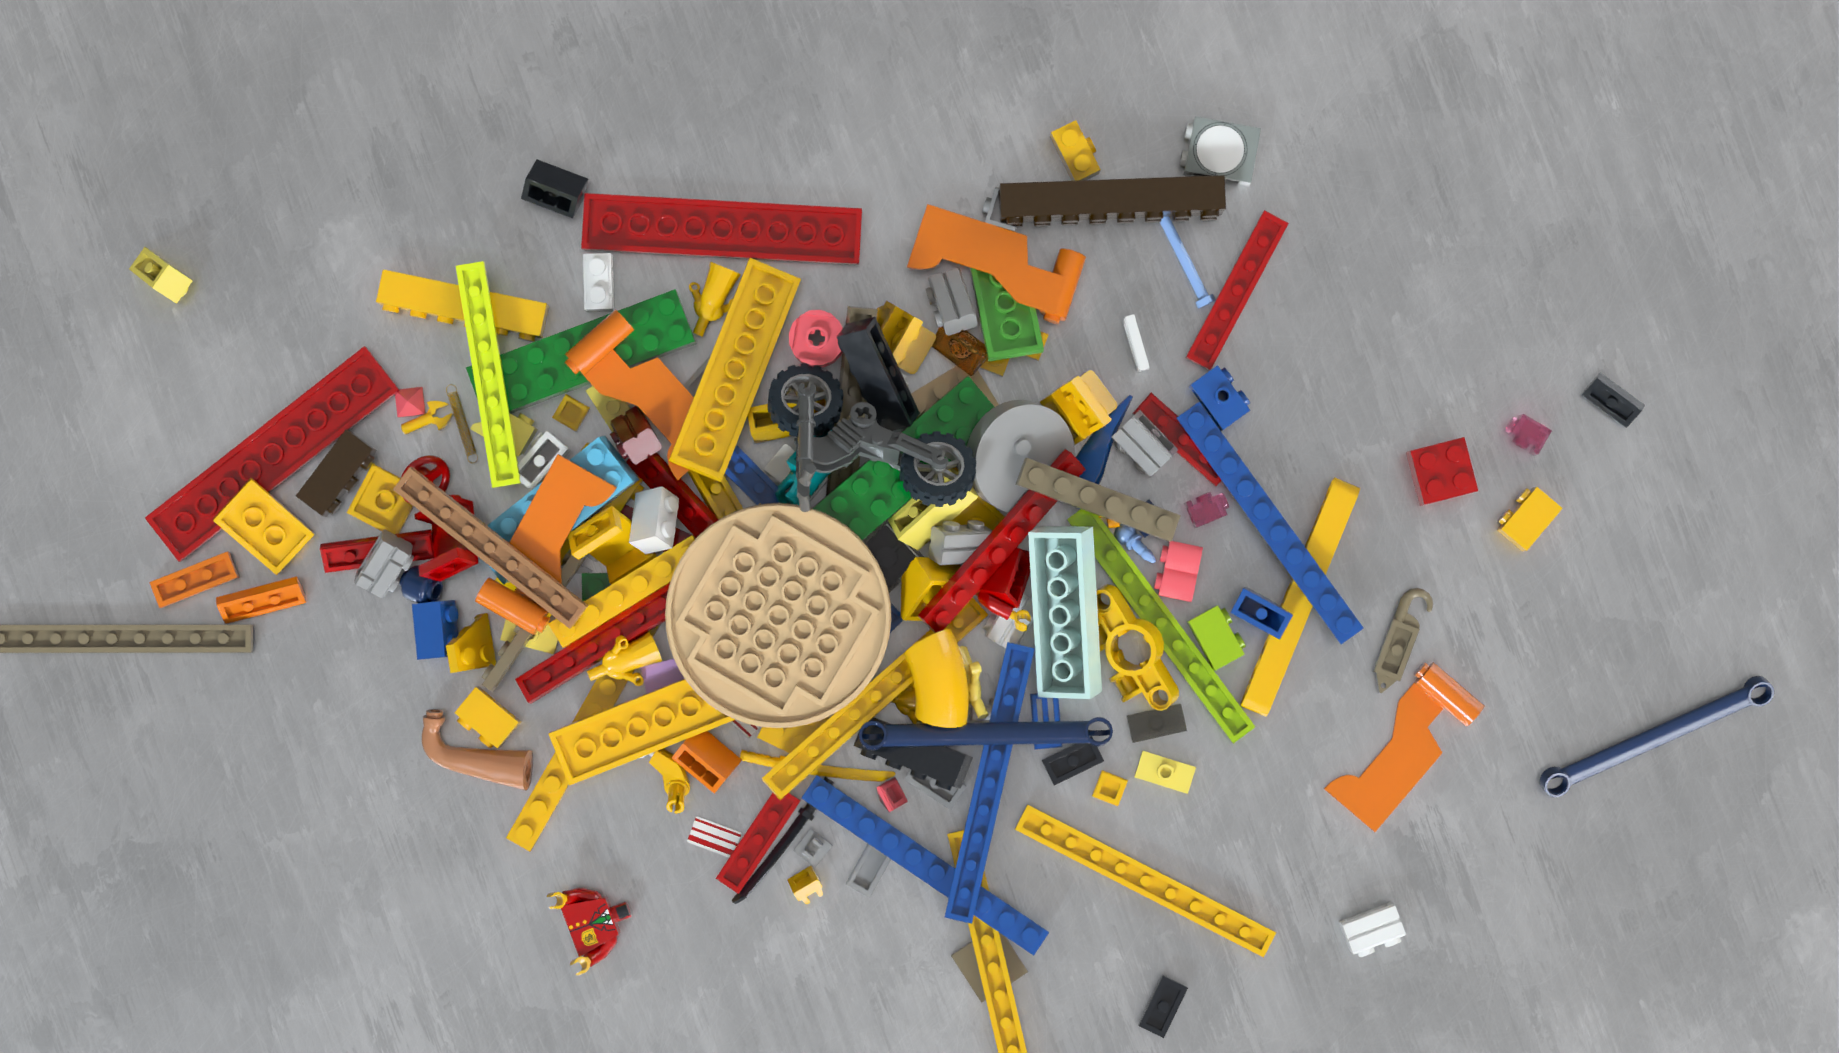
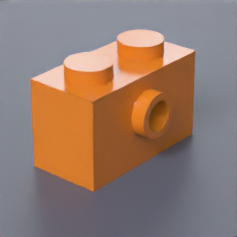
[672,731,742,794]

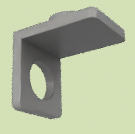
[982,187,1016,232]

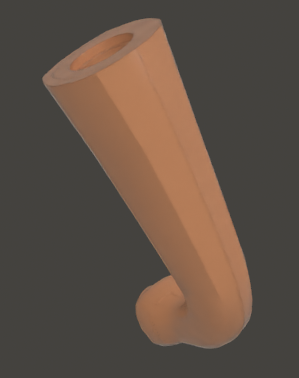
[422,709,533,791]

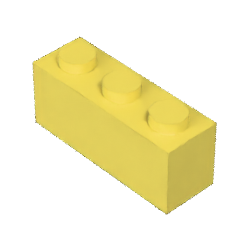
[888,468,978,550]

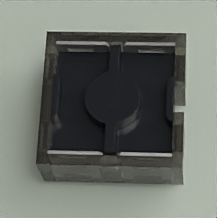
[863,519,924,593]

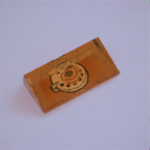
[932,326,987,376]

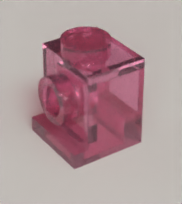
[1505,414,1552,456]
[1184,492,1229,528]

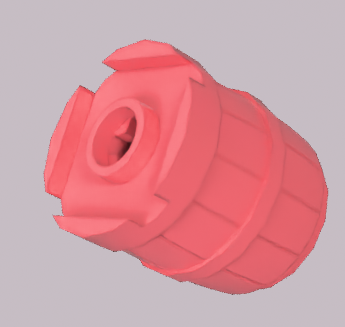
[789,310,843,368]

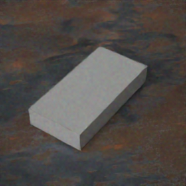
[846,844,891,898]

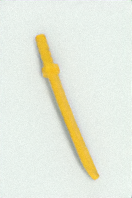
[740,749,896,782]

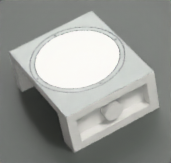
[1180,116,1261,186]

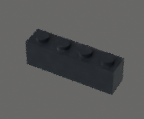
[837,316,920,431]
[854,717,973,791]

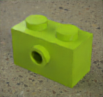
[1186,605,1246,671]

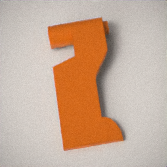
[907,204,1086,324]
[565,309,694,480]
[475,454,617,635]
[1324,662,1485,832]

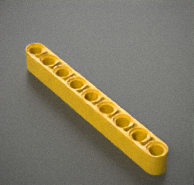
[1240,477,1360,717]

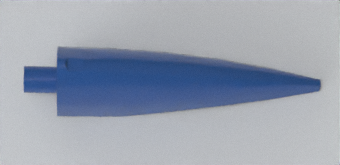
[1073,395,1133,509]

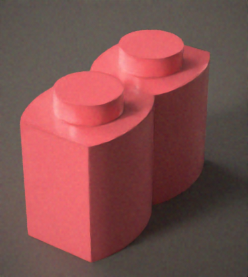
[1154,541,1203,602]

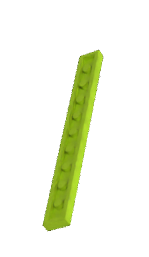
[1067,509,1255,744]

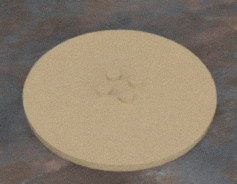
[665,503,891,728]

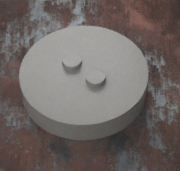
[967,400,1075,513]

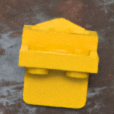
[877,300,936,374]
[1040,370,1117,445]

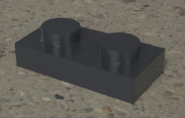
[1582,372,1645,428]
[1042,736,1104,786]
[1138,975,1188,1038]

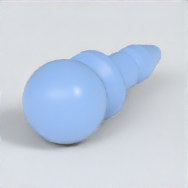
[1114,524,1156,563]

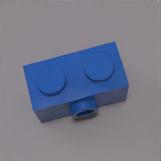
[1189,365,1250,431]
[412,600,459,660]

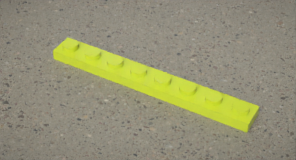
[456,261,521,488]

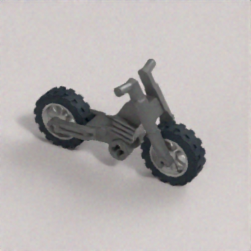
[767,363,976,512]

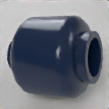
[400,565,443,603]

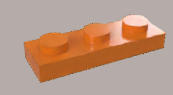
[149,551,240,608]
[216,576,306,624]

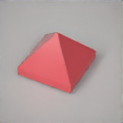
[395,387,426,418]
[876,777,908,812]

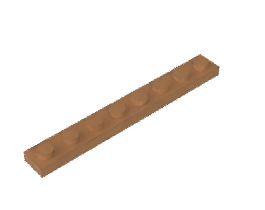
[393,467,589,629]

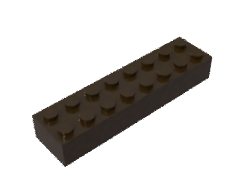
[999,175,1226,228]

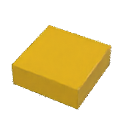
[552,394,590,432]
[1092,770,1128,806]

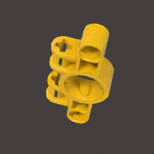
[1097,584,1179,711]

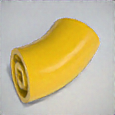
[904,629,969,728]

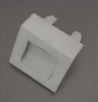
[793,828,833,868]

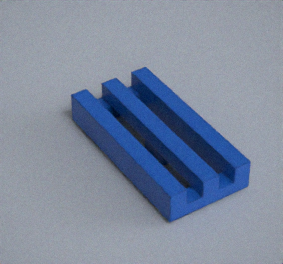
[1030,693,1063,749]

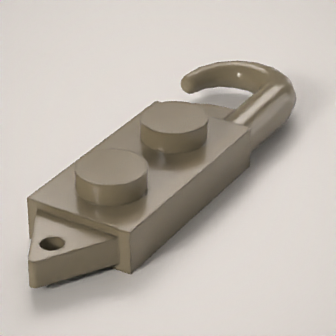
[1373,588,1433,693]

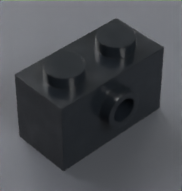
[521,159,588,219]

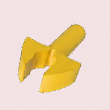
[401,401,453,434]

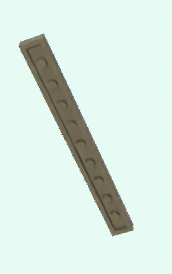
[0,625,253,653]

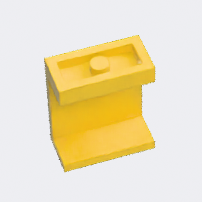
[568,505,657,585]

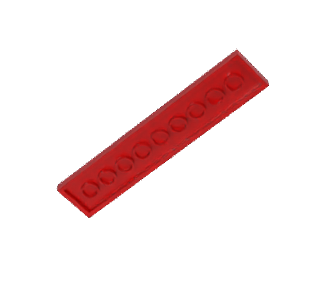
[581,193,862,265]
[145,346,400,562]

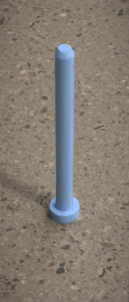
[1160,217,1216,309]

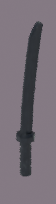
[732,776,834,904]

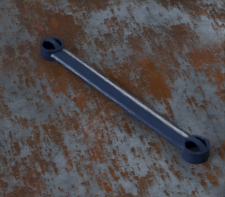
[1540,676,1774,798]
[859,717,1113,750]

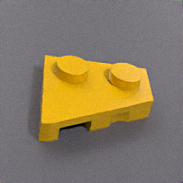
[446,613,496,673]

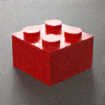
[1406,437,1478,506]

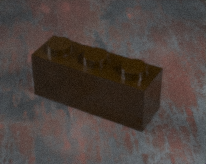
[296,429,377,517]

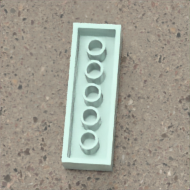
[1028,526,1102,699]

